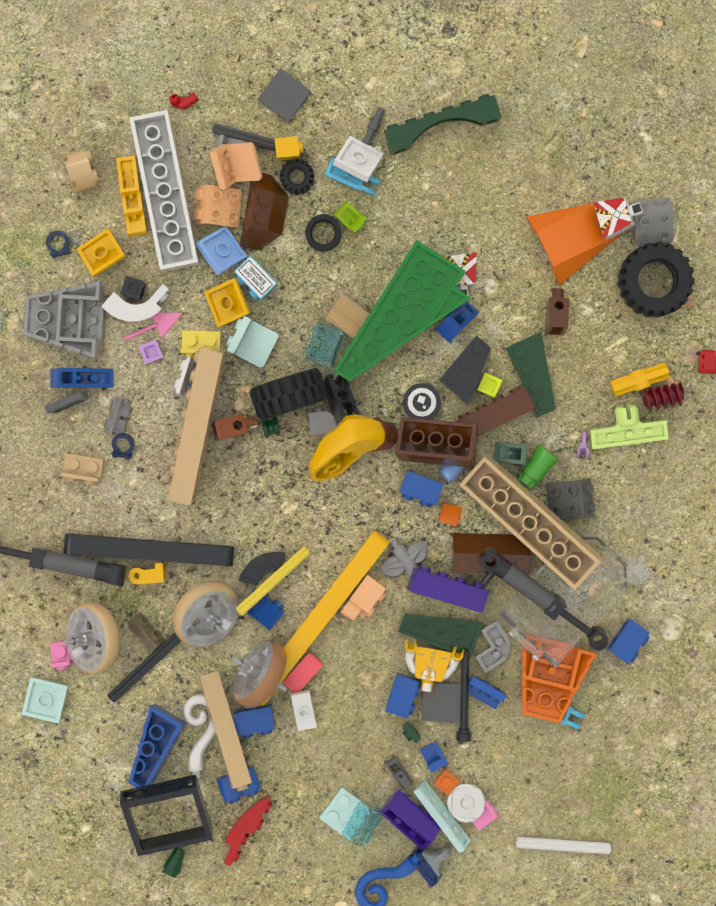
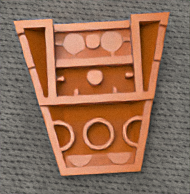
[526,203,620,285]
[522,634,597,724]

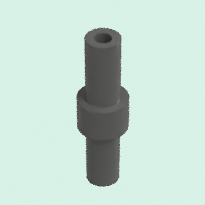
[363,107,385,145]

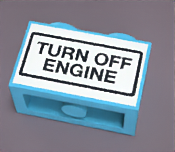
[234,256,278,300]

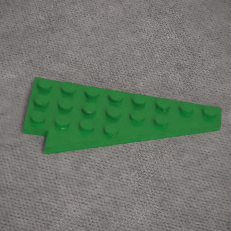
[333,240,470,382]

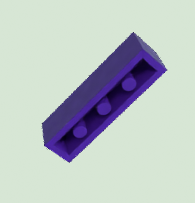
[407,566,489,613]

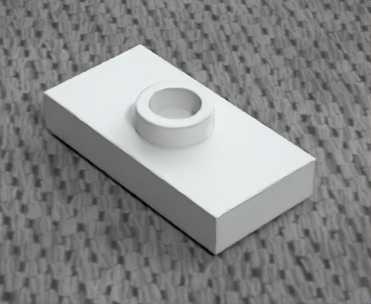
[291,690,317,731]

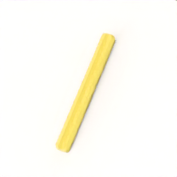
[236,546,310,616]

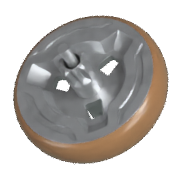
[231,640,287,708]

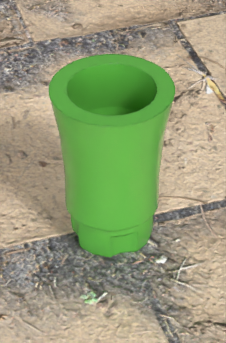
[518,444,559,489]

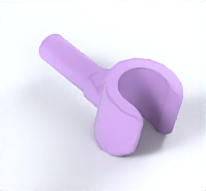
[577,432,589,460]

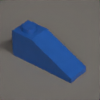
[50,368,113,388]

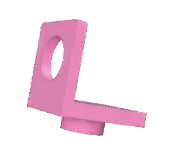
[473,800,499,831]

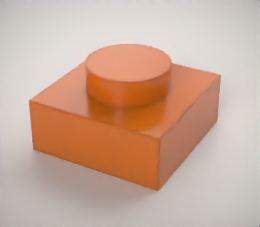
[433,768,460,796]

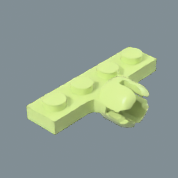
[589,405,669,449]

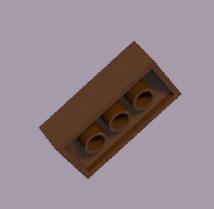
[395,417,477,468]
[452,533,531,575]

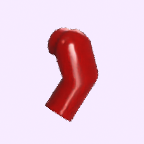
[169,92,199,110]

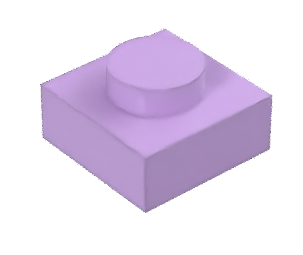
[138,340,164,364]

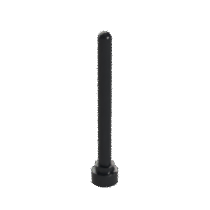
[456,649,472,742]

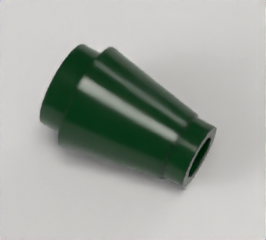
[162,848,185,878]

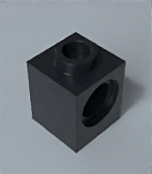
[120,276,147,302]

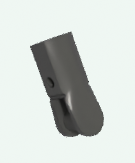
[384,754,414,790]

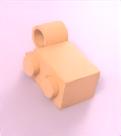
[341,574,387,621]

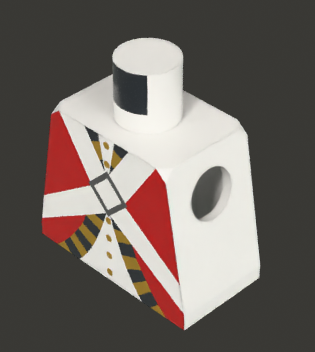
[594,198,643,240]
[444,252,477,296]

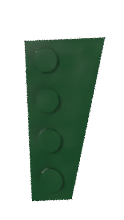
[506,332,556,417]
[398,613,483,659]

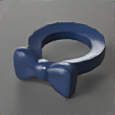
[46,231,71,258]
[111,433,135,460]

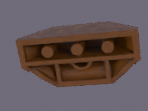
[239,173,289,250]

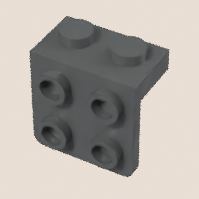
[546,478,595,520]

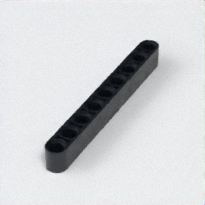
[63,534,235,566]

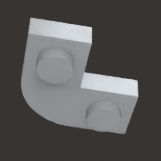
[475,620,510,673]

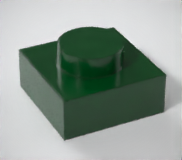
[402,721,421,743]

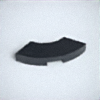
[239,552,285,585]

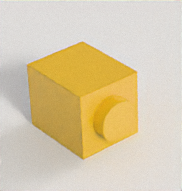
[275,136,304,161]

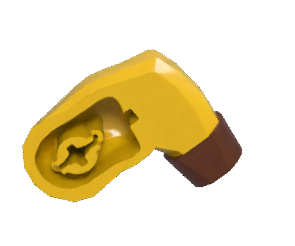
[308,414,398,482]

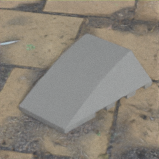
[23,281,106,358]

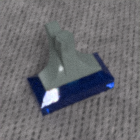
[409,844,452,888]

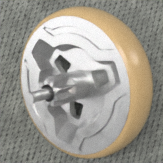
[172,581,239,647]
[63,602,120,674]

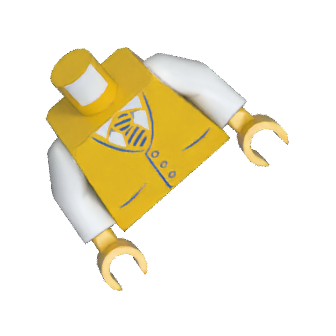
[405,639,464,692]

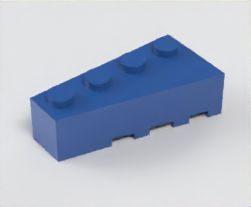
[128,704,187,788]

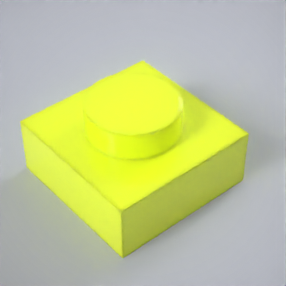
[477,373,502,398]

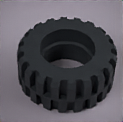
[617,242,695,318]
[250,368,328,420]

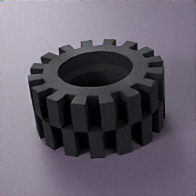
[280,158,315,195]

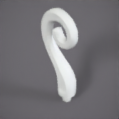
[183,694,215,778]

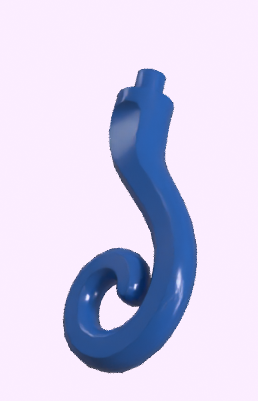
[355,853,421,906]

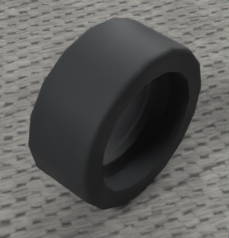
[305,214,342,252]

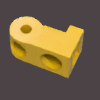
[128,562,167,584]

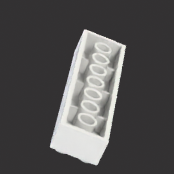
[130,110,200,272]

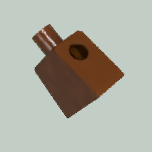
[545,288,569,336]

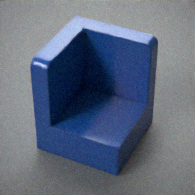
[420,741,448,773]

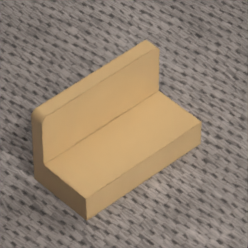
[325,294,369,339]

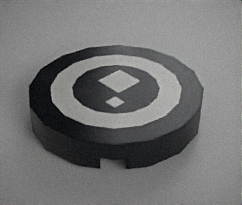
[403,383,441,420]

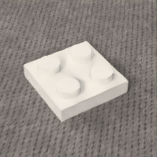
[333,136,384,182]

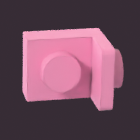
[50,641,73,670]

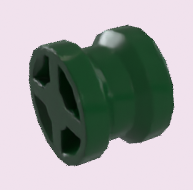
[262,416,280,438]

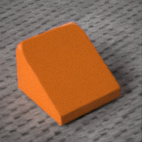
[438,503,462,527]

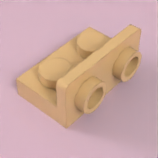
[60,453,105,485]

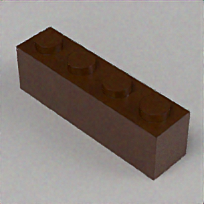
[456,385,535,437]

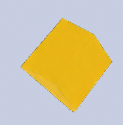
[76,228,126,278]
[204,278,250,327]

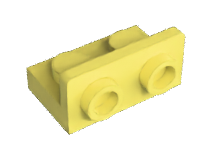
[180,330,221,358]

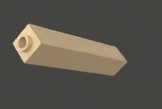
[198,671,252,792]

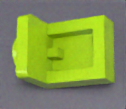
[333,200,367,233]

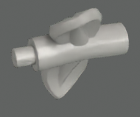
[380,539,428,580]

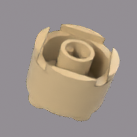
[62,149,99,193]

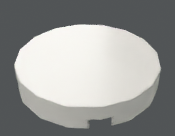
[447,783,485,823]

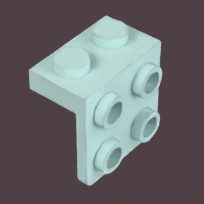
[226,316,279,368]

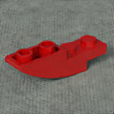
[224,794,272,866]

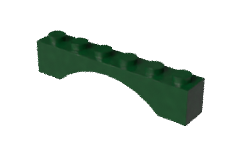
[384,94,502,155]

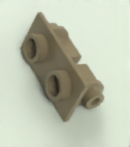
[127,612,165,651]

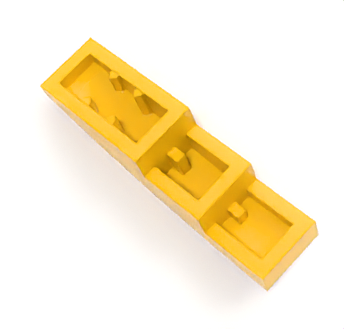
[116,155,147,237]

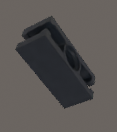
[324,374,360,425]

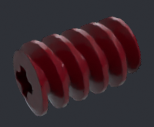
[642,382,684,412]

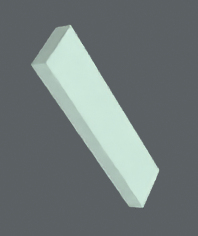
[414,780,471,853]

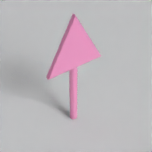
[123,312,182,341]

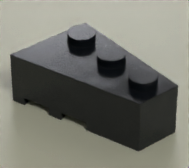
[438,336,491,405]

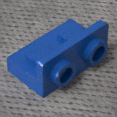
[469,674,507,709]

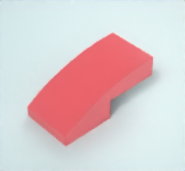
[282,651,324,693]

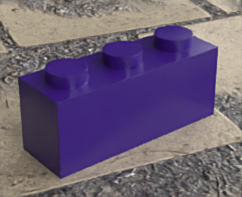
[379,789,441,850]

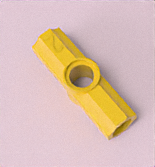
[609,362,670,397]

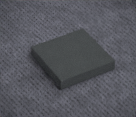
[258,68,311,123]
[44,391,89,414]
[421,682,461,722]

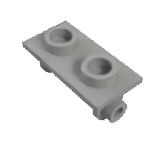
[104,396,131,436]

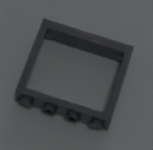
[120,774,213,856]

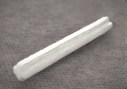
[516,837,611,854]

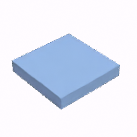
[195,226,248,276]

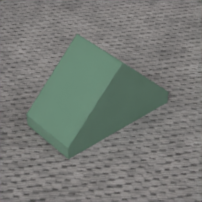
[494,442,528,465]

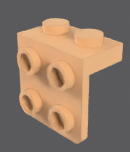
[210,142,262,189]
[194,184,242,228]

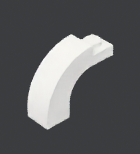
[101,284,168,322]

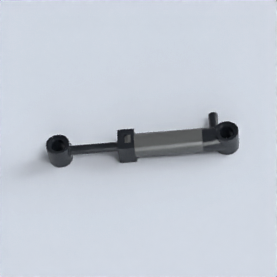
[0,546,127,586]
[480,548,608,651]

